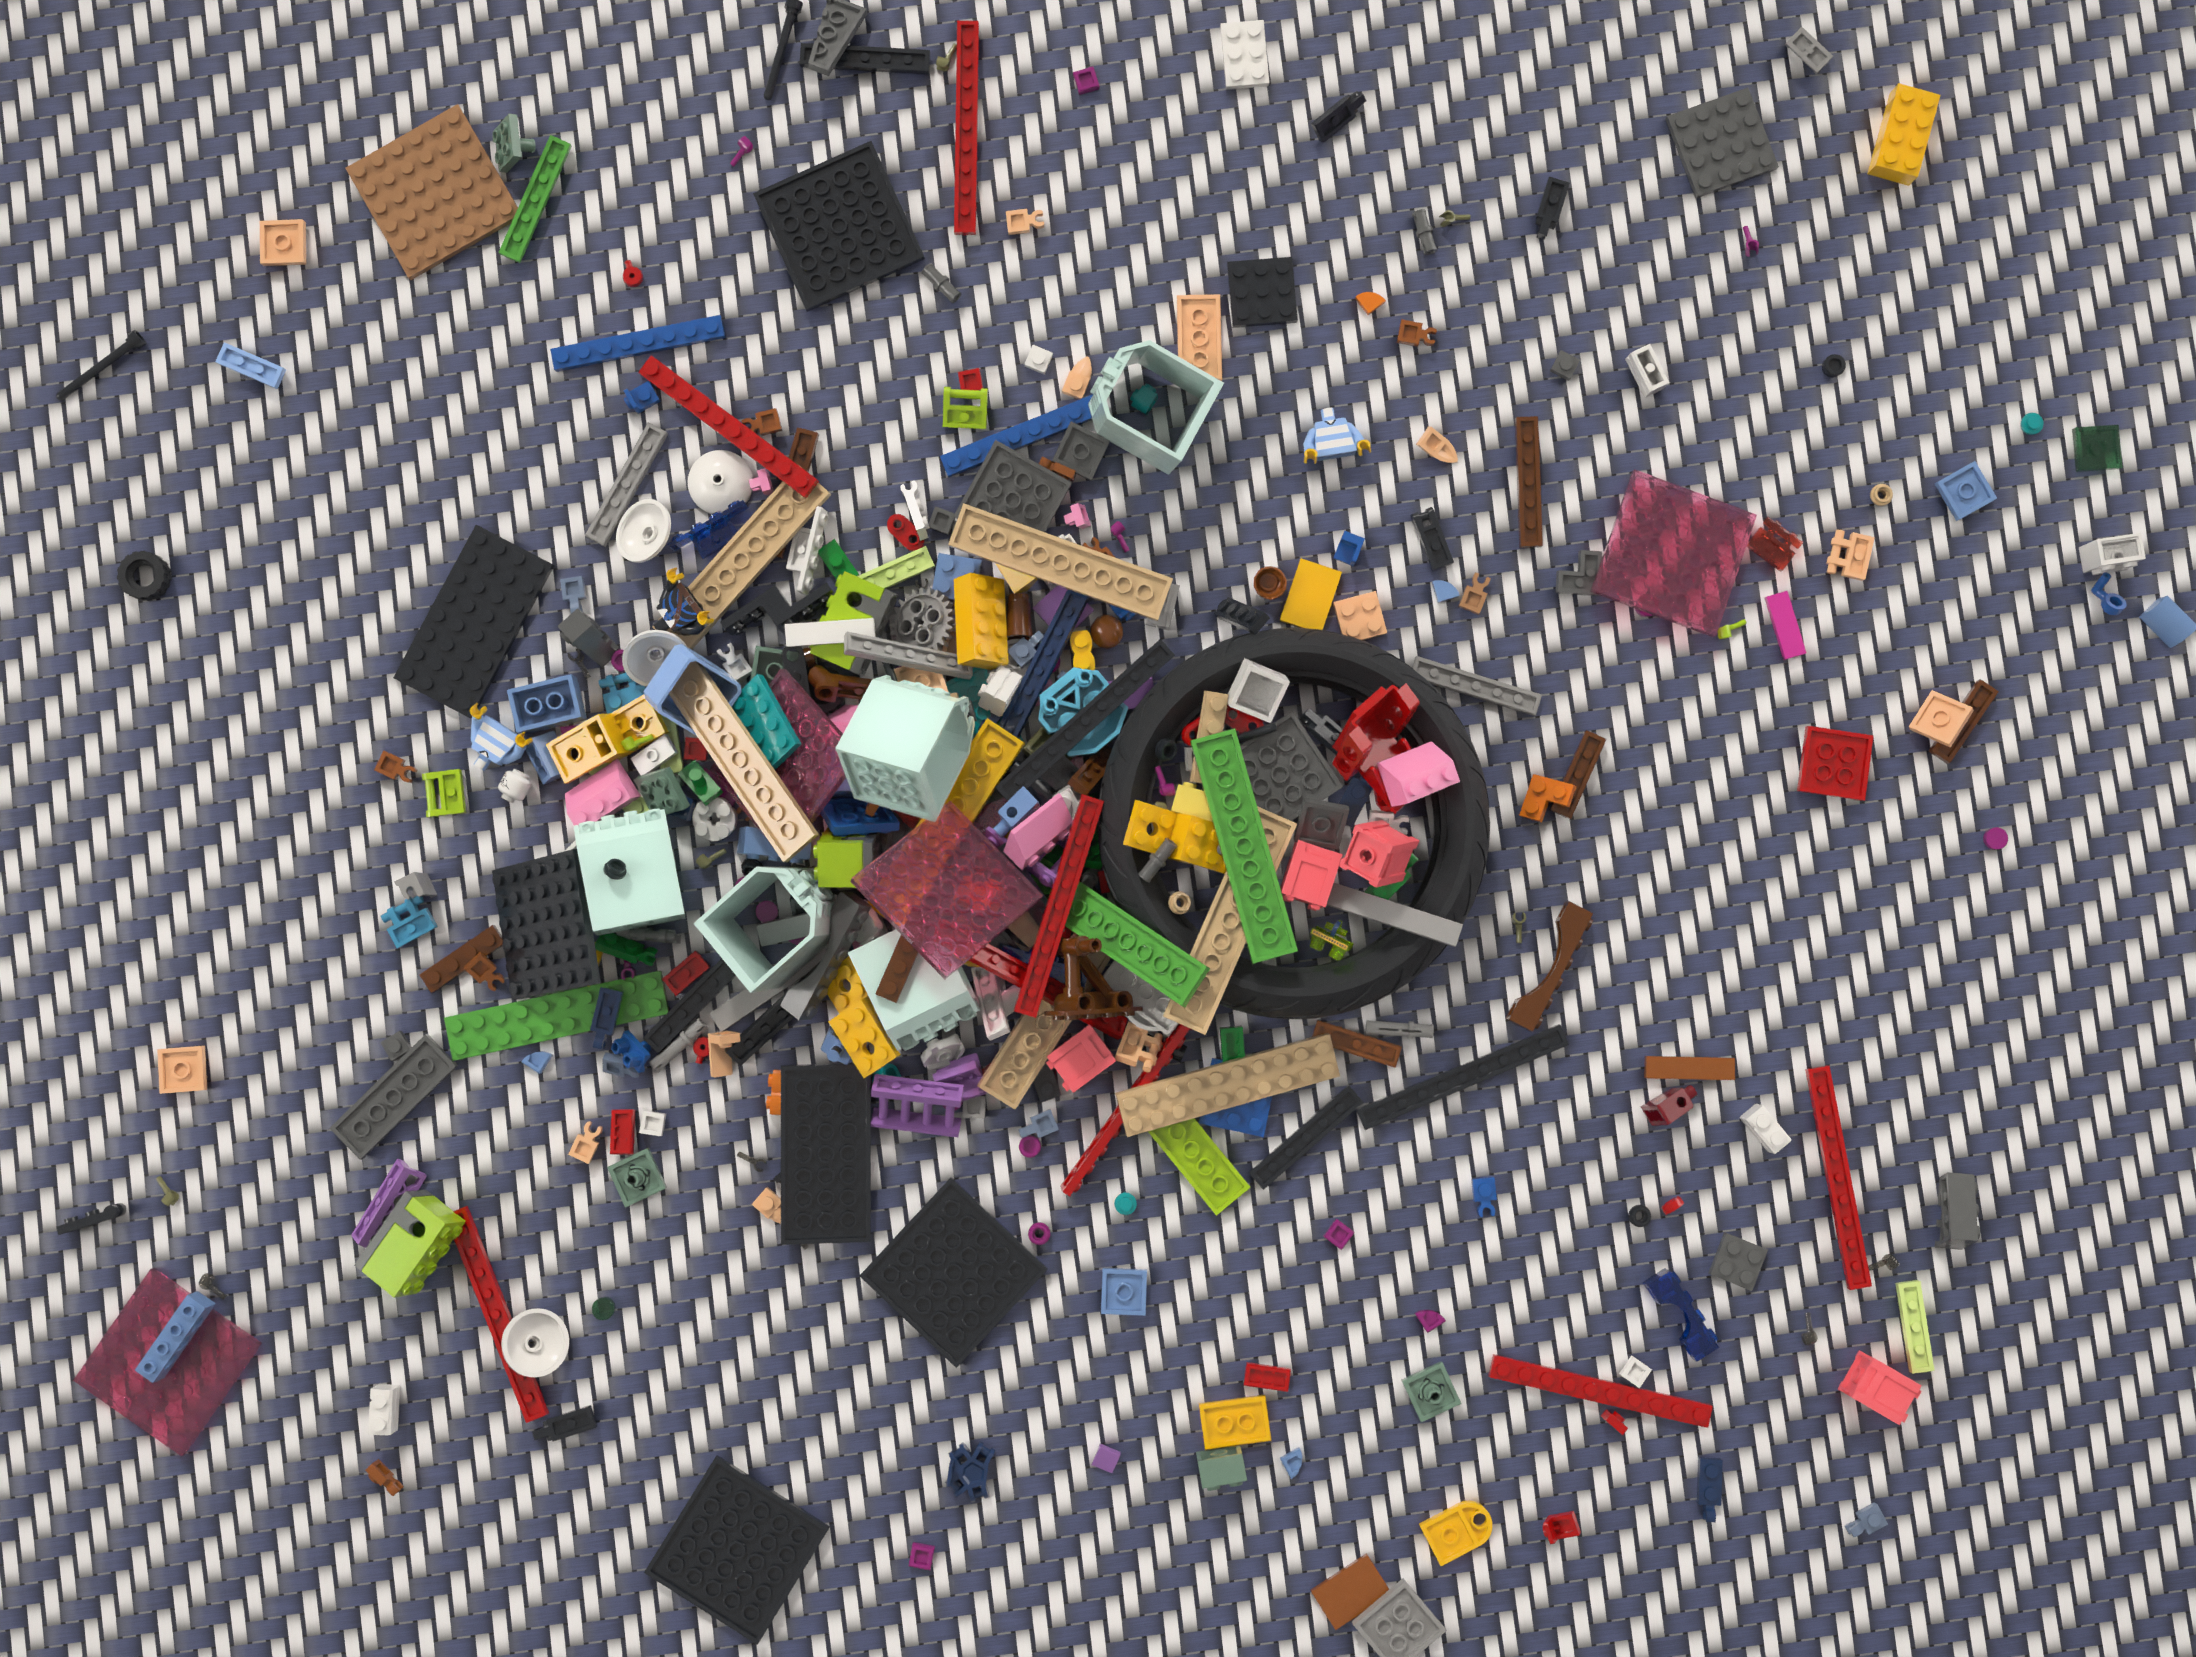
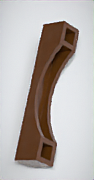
[1505,901,1593,1032]

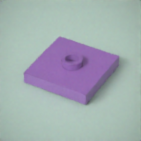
[1032,585,1094,629]

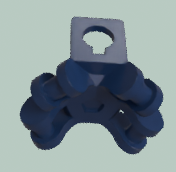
[945,1441,995,1502]

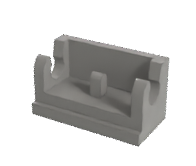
[1785,27,1833,75]
[1145,583,1180,631]
[394,872,437,899]

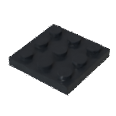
[1227,257,1298,328]

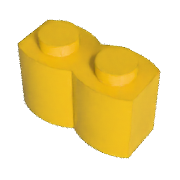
[1070,630,1095,670]

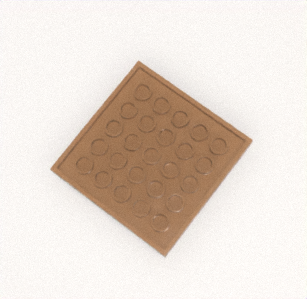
[345,104,518,280]

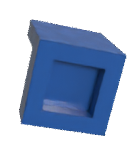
[1334,531,1365,566]

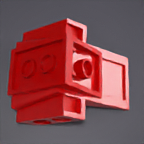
[1332,683,1420,814]

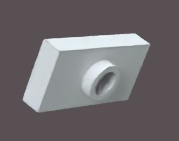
[631,734,678,775]

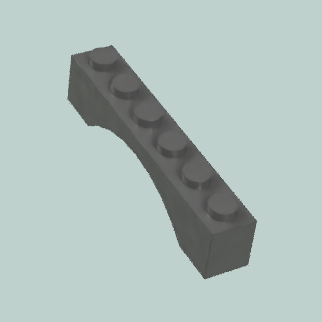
[780,891,872,1020]

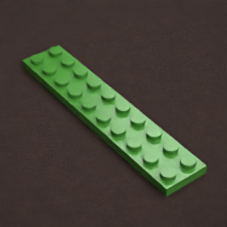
[1190,729,1298,964]
[1031,857,1210,1008]
[444,971,670,1061]

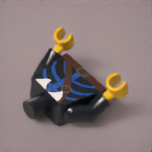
[653,567,714,636]

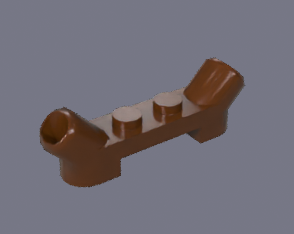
[808,665,872,702]

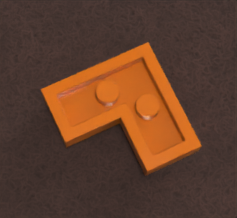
[1519,774,1576,823]

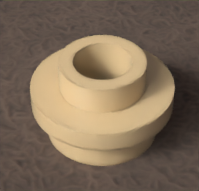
[1870,484,1893,506]
[1168,891,1191,914]

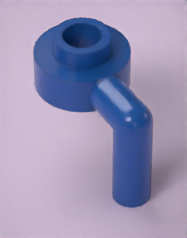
[2091,572,2126,615]

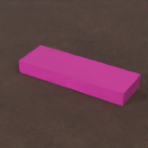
[1764,591,1807,660]

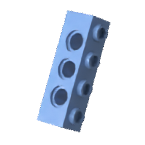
[135,1291,216,1383]

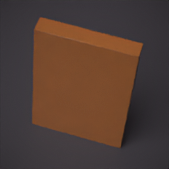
[1311,1553,1389,1630]

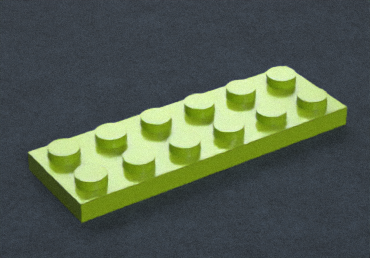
[1148,1118,1251,1216]

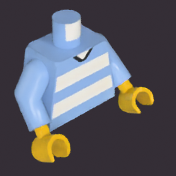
[1303,408,1371,464]
[470,703,533,771]

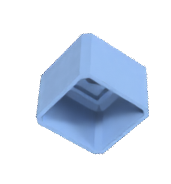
[644,644,742,736]

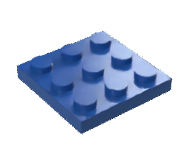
[816,797,900,837]
[1198,1058,1272,1137]

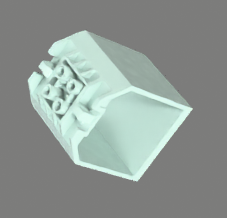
[1088,340,1224,475]
[835,675,975,822]
[574,809,686,936]
[694,867,838,993]
[848,913,980,1051]

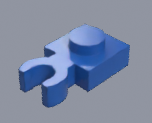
[1471,1177,1497,1217]

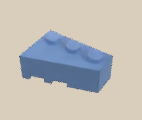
[737,827,811,864]

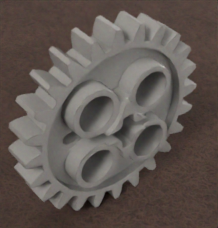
[889,587,956,651]

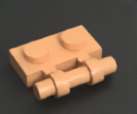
[1826,530,1875,581]
[1115,1022,1163,1072]

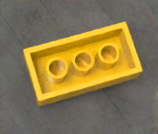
[1867,83,1941,186]
[954,572,1008,670]

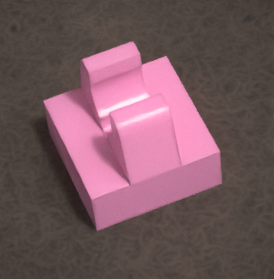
[749,469,774,496]
[1063,503,1091,529]

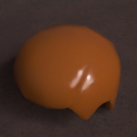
[1254,566,1287,600]
[1090,614,1123,649]

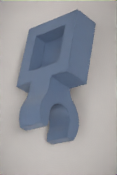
[560,576,587,613]
[1008,631,1044,669]
[602,1052,640,1078]
[1018,1109,1059,1138]
[1845,1502,1888,1537]

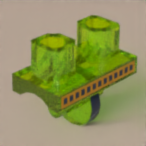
[1310,919,1354,961]

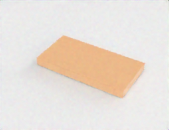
[1177,294,1222,381]

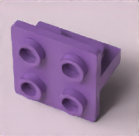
[933,1053,987,1102]

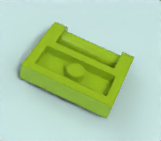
[943,387,988,429]
[422,769,466,818]

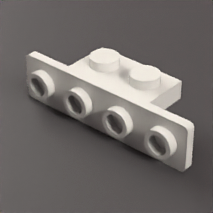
[786,506,828,595]

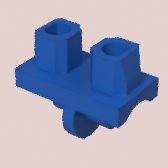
[611,1030,651,1073]

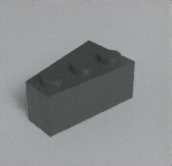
[558,608,621,668]
[1935,1172,1980,1250]

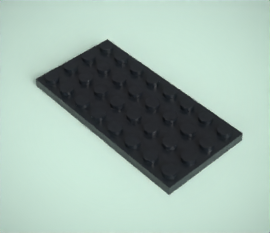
[393,525,555,719]
[781,1064,871,1245]

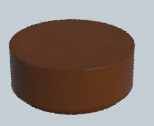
[803,647,817,669]

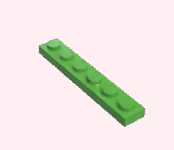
[498,135,572,263]

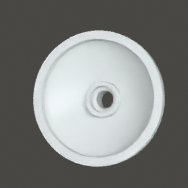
[688,450,753,515]
[616,499,671,563]
[622,630,687,687]
[501,1308,569,1377]

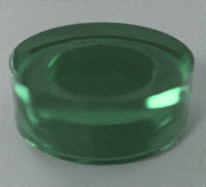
[592,1297,616,1320]

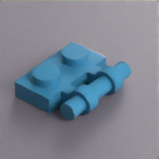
[598,672,646,714]
[381,895,438,948]

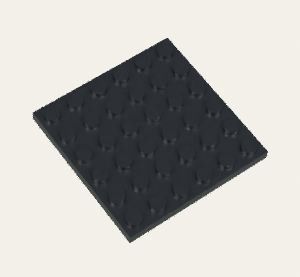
[753,141,925,312]
[492,849,601,1000]
[859,1177,1048,1368]
[644,1455,830,1645]

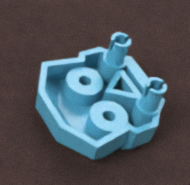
[1038,667,1128,757]

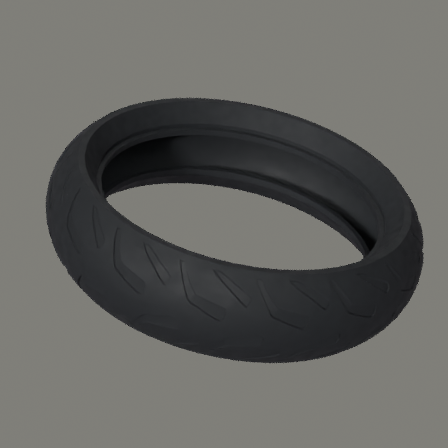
[1098,628,1490,1019]

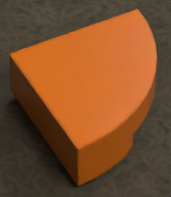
[1355,292,1386,315]

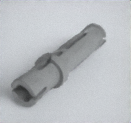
[649,1018,708,1072]
[1366,1020,1434,1039]

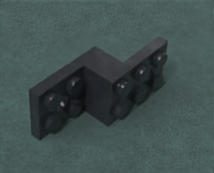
[720,583,835,635]

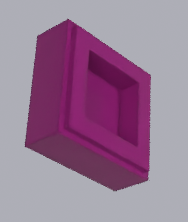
[1073,66,1100,95]
[1323,1218,1355,1250]
[909,1542,935,1570]

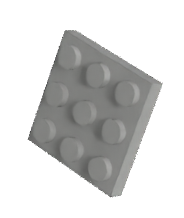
[1352,1578,1447,1657]

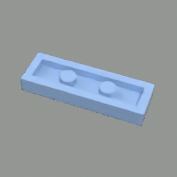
[215,342,286,389]

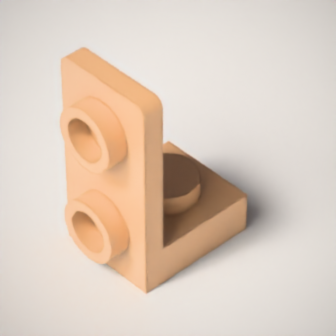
[708,1031,740,1078]

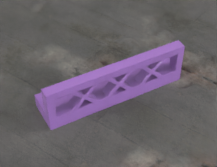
[351,1159,427,1248]

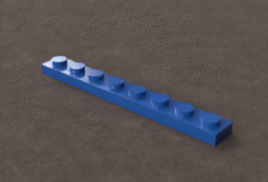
[550,315,726,372]
[940,394,1093,478]

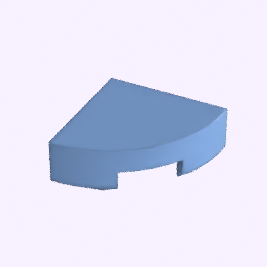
[1432,580,1460,603]
[521,1051,553,1074]
[1280,1447,1303,1479]

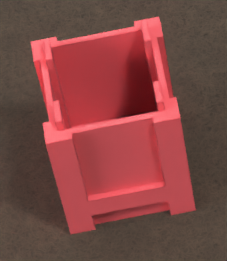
[1339,820,1420,887]
[1280,840,1343,911]
[1046,1025,1116,1093]
[1838,1350,1922,1425]

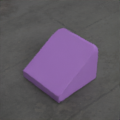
[1091,1444,1121,1473]

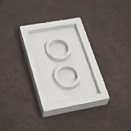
[1220,20,1269,90]

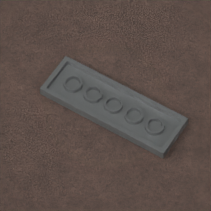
[330,1034,458,1160]

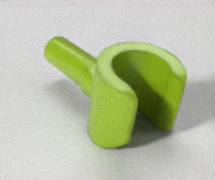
[1717,619,1747,639]
[621,734,654,751]

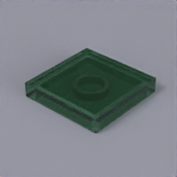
[2072,425,2123,472]

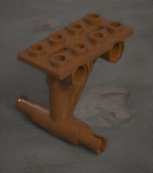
[1044,936,1143,1020]

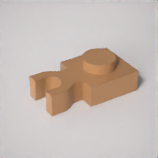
[1458,572,1491,615]

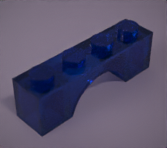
[1643,1268,1719,1362]

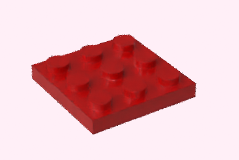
[1797,726,1874,801]

